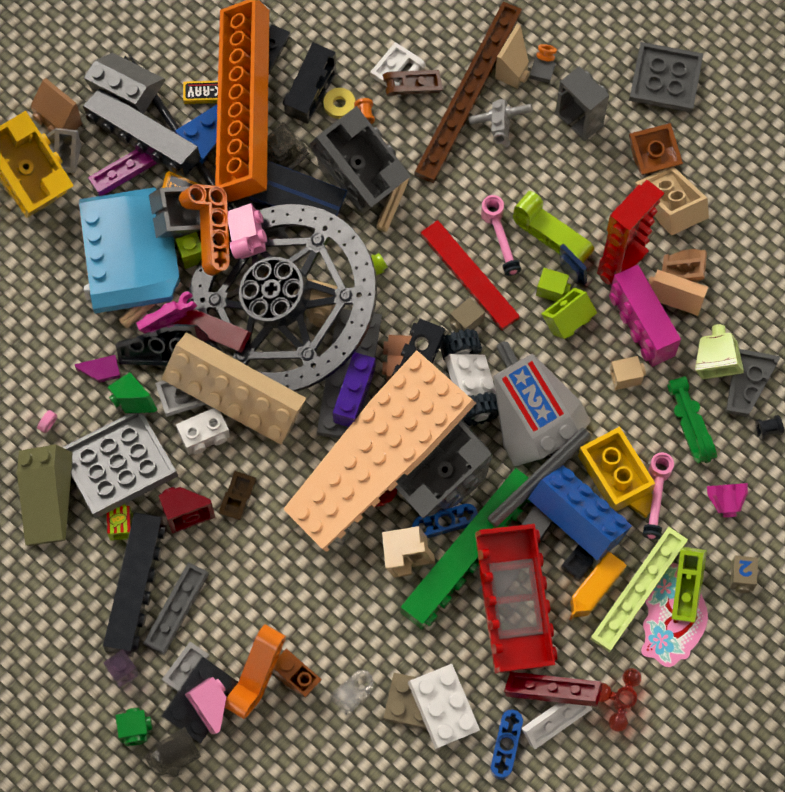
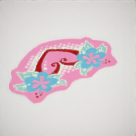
[641,563,708,667]

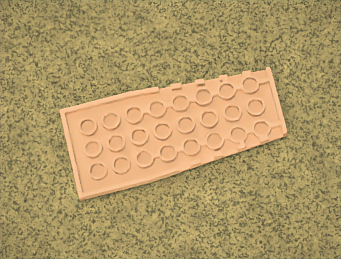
[284,350,476,552]

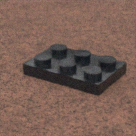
[161,657,238,744]

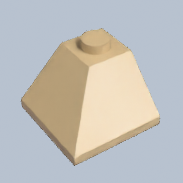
[495,24,530,89]

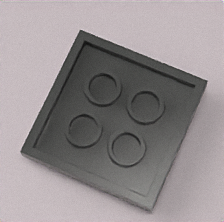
[629,42,703,113]

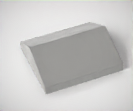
[155,381,206,417]

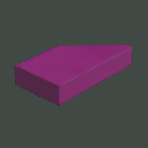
[75,355,121,383]

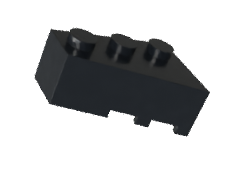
[283,42,337,124]

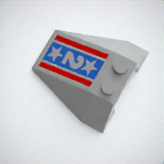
[493,353,591,466]

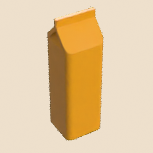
[569,551,627,620]

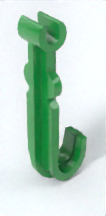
[667,376,718,463]

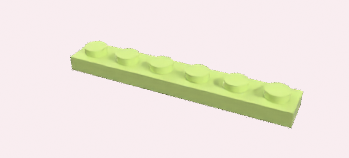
[590,527,688,653]

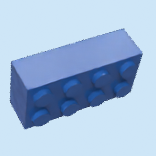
[528,465,632,561]

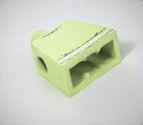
[695,324,744,380]

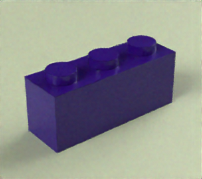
[333,352,376,427]

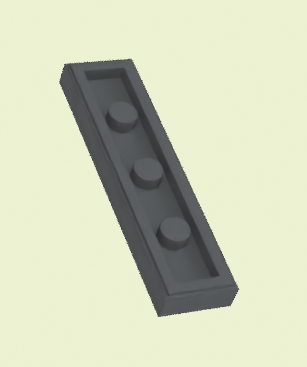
[143,562,209,655]

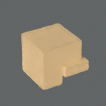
[382,526,435,578]

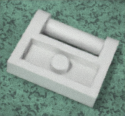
[370,42,426,96]

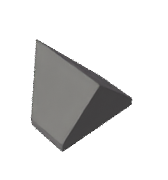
[46,128,82,173]

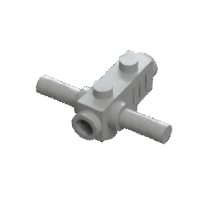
[469,99,533,147]

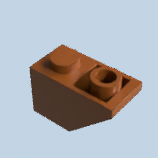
[273,648,322,698]

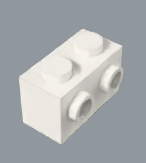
[176,408,230,455]

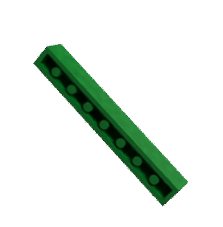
[400,468,532,630]

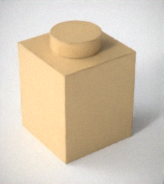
[610,356,646,390]

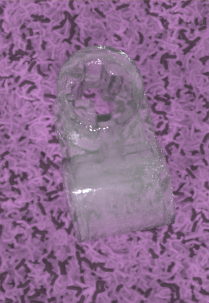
[329,670,374,716]

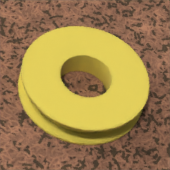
[323,88,355,119]

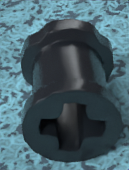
[755,415,784,440]

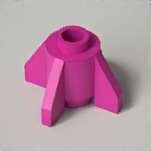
[707,483,748,517]

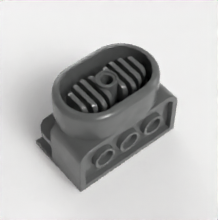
[310,106,411,213]
[395,419,493,519]

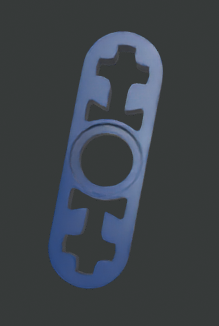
[412,504,478,538]
[490,710,523,780]

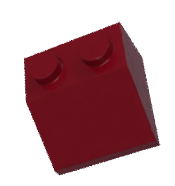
[158,487,215,534]

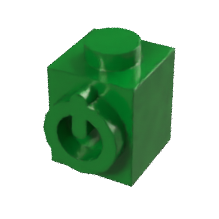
[115,708,153,746]

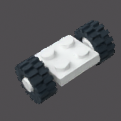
[440,329,499,426]

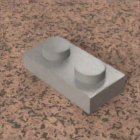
[162,642,210,691]

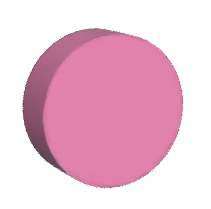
[37,410,57,433]

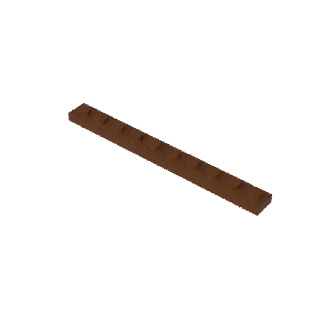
[414,1,522,184]

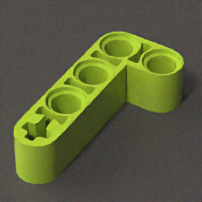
[513,191,595,263]

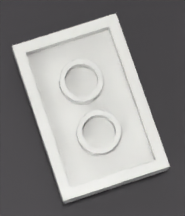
[408,664,480,749]

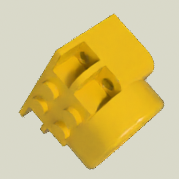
[0,111,74,218]

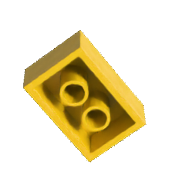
[578,426,655,512]

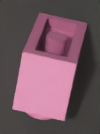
[185,677,226,734]

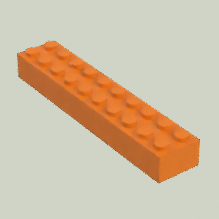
[215,0,269,202]

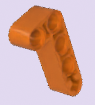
[179,184,230,276]
[225,624,286,719]

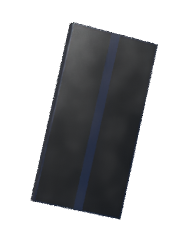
[249,161,348,229]

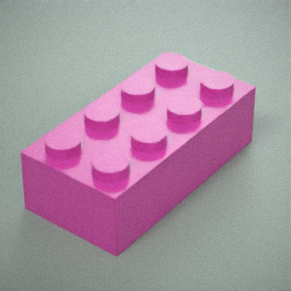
[609,265,681,367]

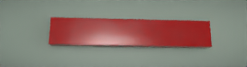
[421,220,520,331]

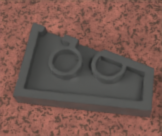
[725,349,781,417]

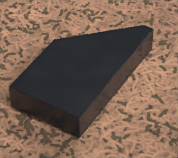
[561,545,594,582]

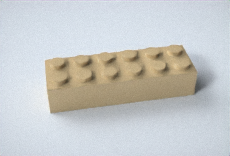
[162,333,306,445]

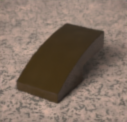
[219,471,257,521]

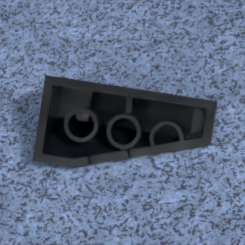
[115,324,210,366]

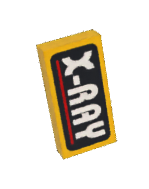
[183,81,218,104]

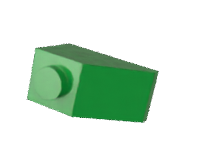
[108,372,158,413]

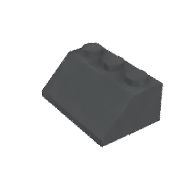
[84,53,165,114]

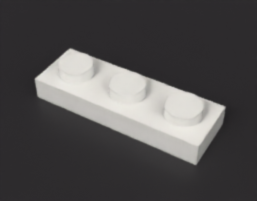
[522,703,592,749]

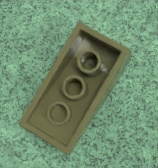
[17,444,73,546]

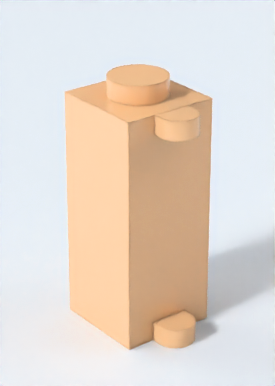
[648,270,708,316]

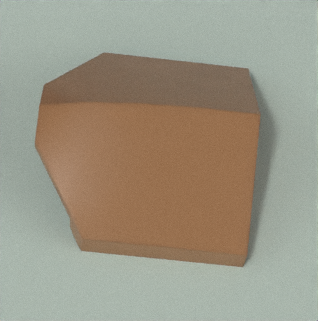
[662,249,707,283]

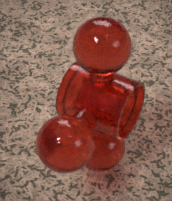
[599,668,642,732]

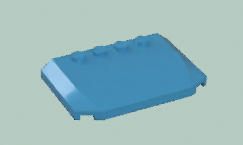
[79,187,180,314]

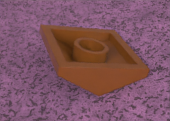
[629,123,683,175]

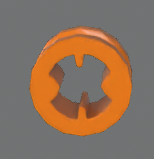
[536,44,557,62]

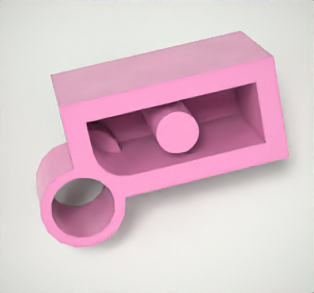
[228,203,267,259]

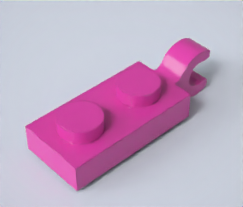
[136,291,197,334]

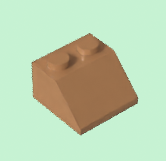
[31,78,82,132]

